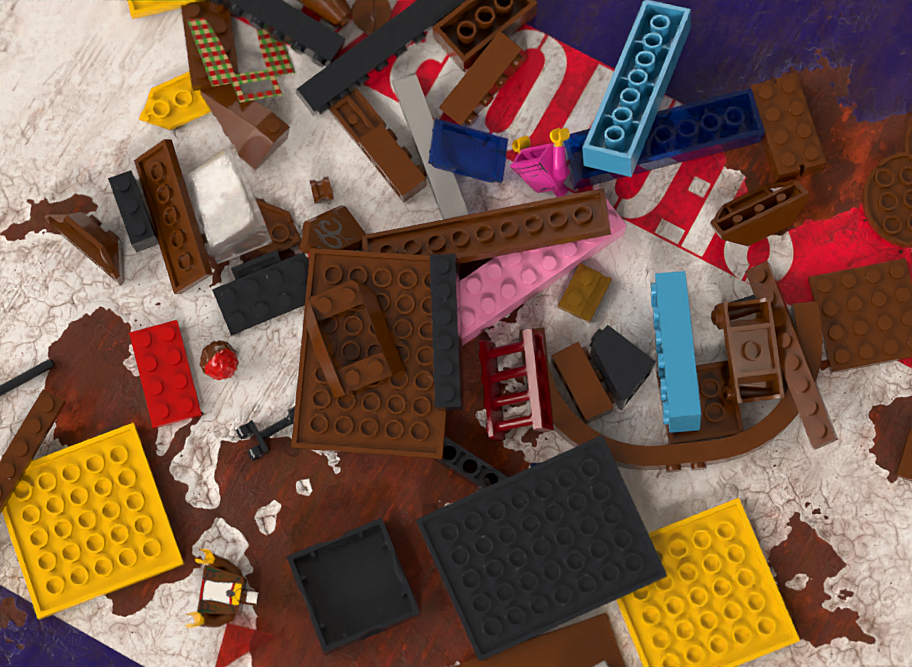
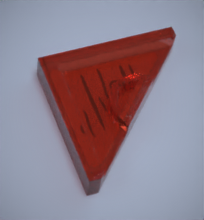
[215,623,274,667]

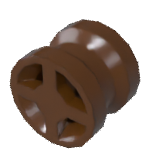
[309,176,334,204]

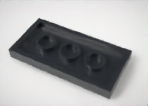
[212,252,309,336]

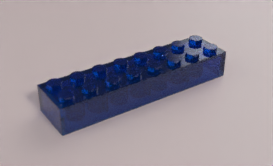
[563,88,765,190]

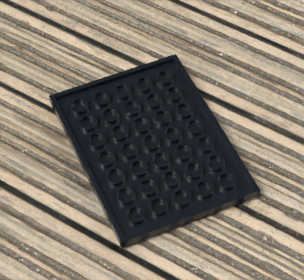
[416,435,668,662]

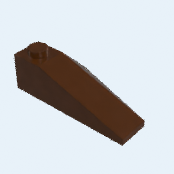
[200,85,290,171]

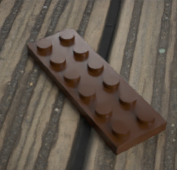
[134,139,213,294]

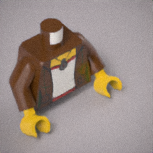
[186,548,259,628]

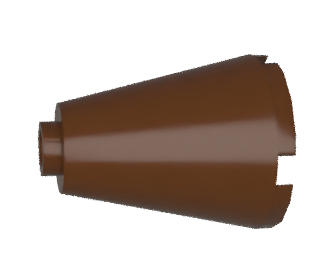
[297,0,352,28]

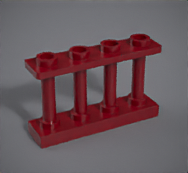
[478,328,554,441]

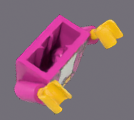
[510,128,570,197]

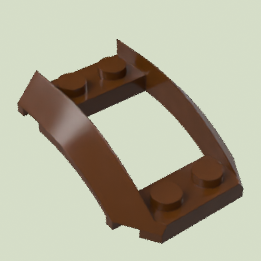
[305,279,405,398]

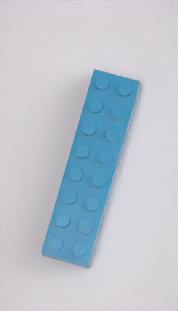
[583,0,691,177]

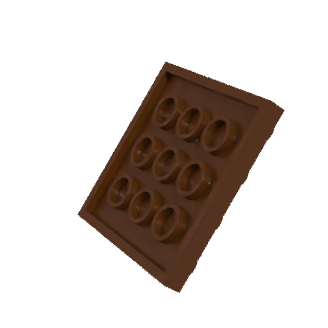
[807,258,912,374]

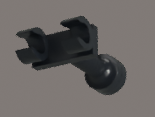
[236,406,295,461]

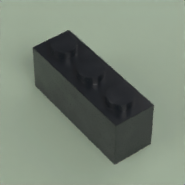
[108,170,159,253]

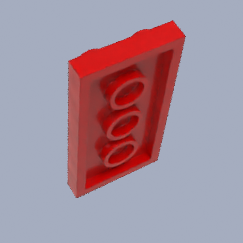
[129,320,202,429]

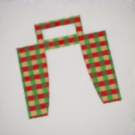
[187,18,295,103]

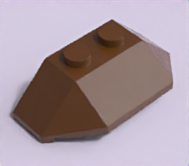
[710,180,810,246]
[44,212,124,286]

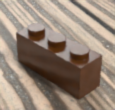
[358,123,427,203]
[551,342,615,425]

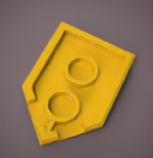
[139,71,211,130]

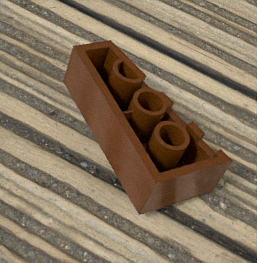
[439,31,529,129]

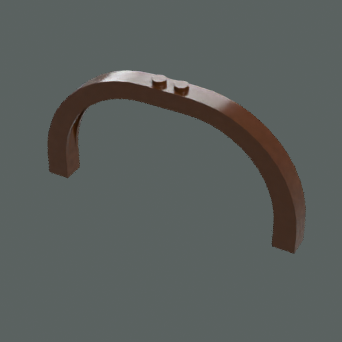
[519,301,823,473]

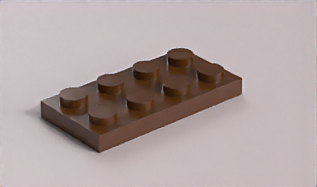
[181,0,239,91]

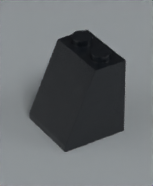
[589,325,656,410]

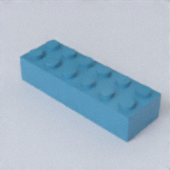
[650,271,701,433]

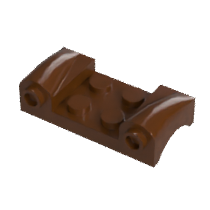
[711,297,785,405]

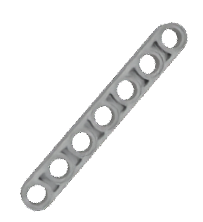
[392,73,469,219]

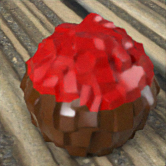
[199,340,239,381]

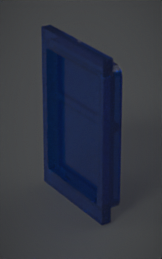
[428,118,508,183]

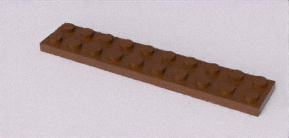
[362,188,612,264]

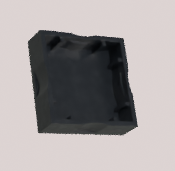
[286,518,421,655]

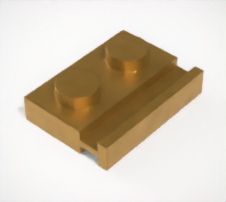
[558,263,612,324]

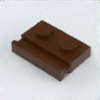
[329,88,386,147]

